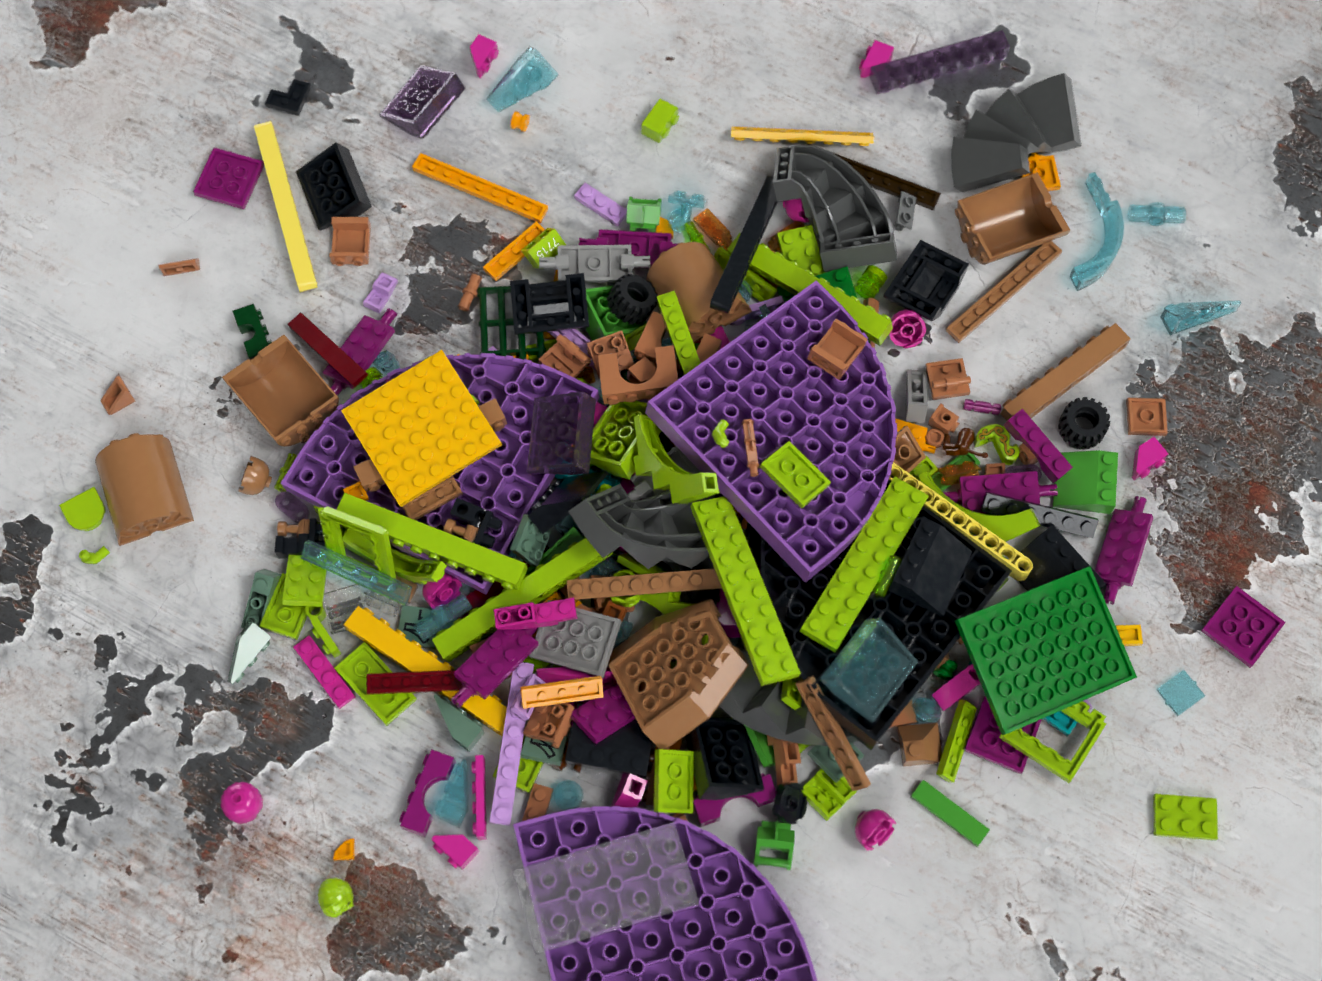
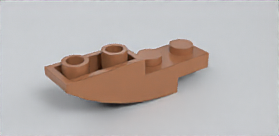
[767,735,801,786]

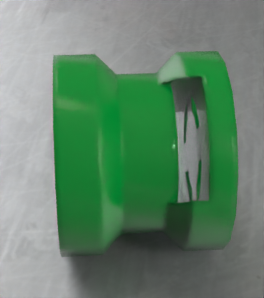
[933,659,958,681]

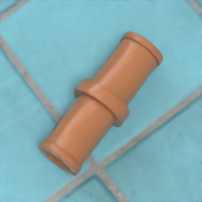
[457,274,482,312]

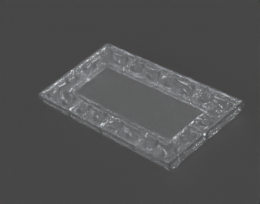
[513,822,699,955]

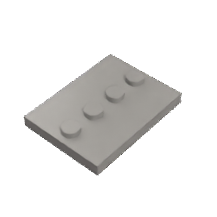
[529,600,622,678]

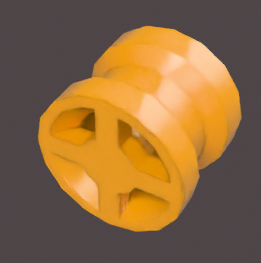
[510,111,530,132]

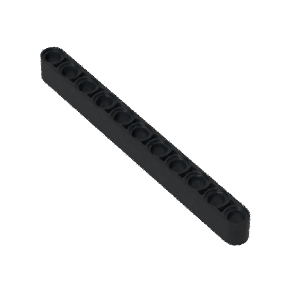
[710,175,778,313]

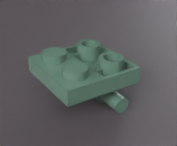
[510,514,551,567]

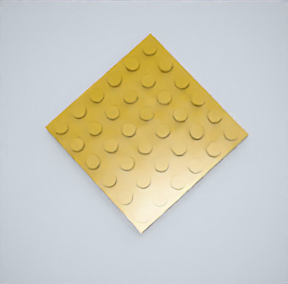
[341,350,502,507]

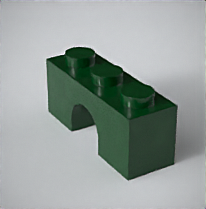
[233,303,272,360]

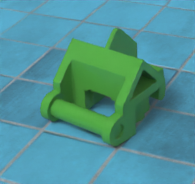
[627,196,662,233]
[754,821,795,870]

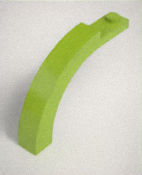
[341,525,447,585]

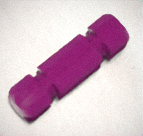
[963,399,1001,415]

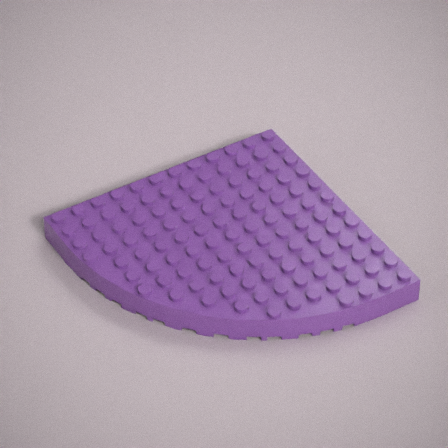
[645,280,897,583]
[281,353,600,595]
[513,806,818,981]

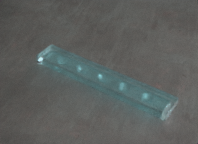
[301,540,412,606]

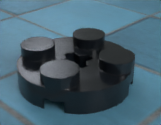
[772,782,807,824]

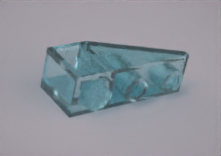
[435,759,469,828]

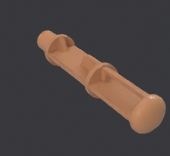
[742,419,759,477]

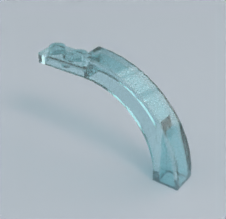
[1070,172,1124,291]

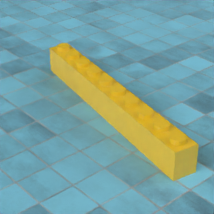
[344,606,507,736]

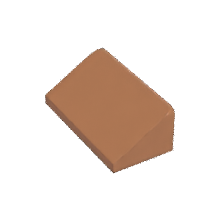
[159,258,200,276]

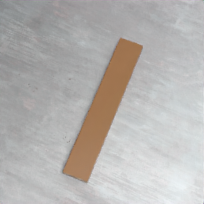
[795,676,871,791]

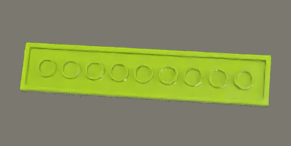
[800,476,929,652]
[690,496,801,686]

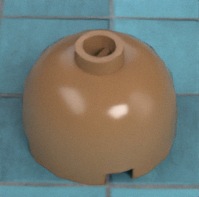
[238,456,272,495]

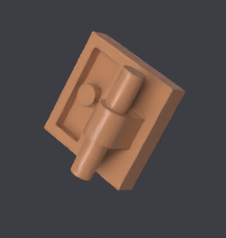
[586,330,634,379]
[538,334,592,378]
[925,358,971,400]
[523,703,574,749]

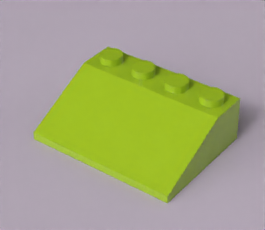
[576,401,662,480]

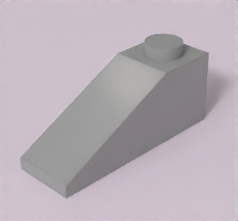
[905,369,928,423]

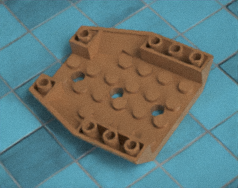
[608,599,749,750]

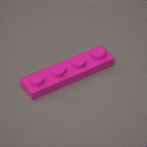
[294,635,355,709]
[472,755,487,840]

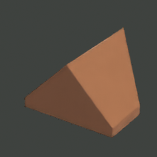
[100,373,135,415]

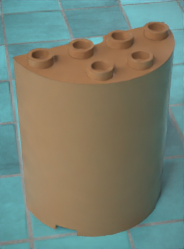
[955,173,1070,265]
[646,242,752,343]
[222,335,339,447]
[95,433,194,546]

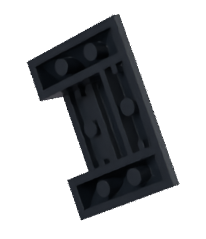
[883,240,969,321]
[510,273,589,335]

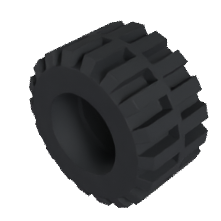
[607,274,658,325]
[1058,397,1111,449]

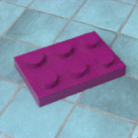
[570,683,636,744]

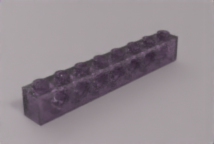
[870,30,1010,94]

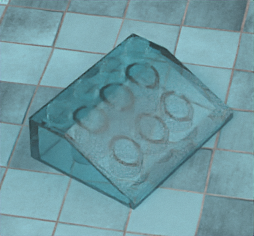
[820,618,918,722]

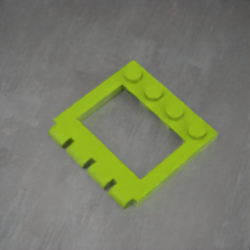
[318,506,397,587]
[999,701,1106,783]

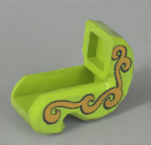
[974,424,1020,465]

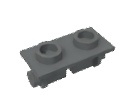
[894,191,917,231]

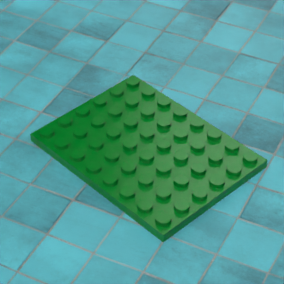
[955,566,1137,735]

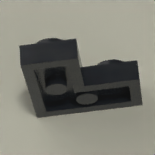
[265,79,311,116]

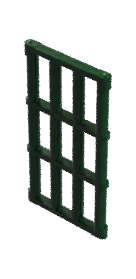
[477,286,546,364]

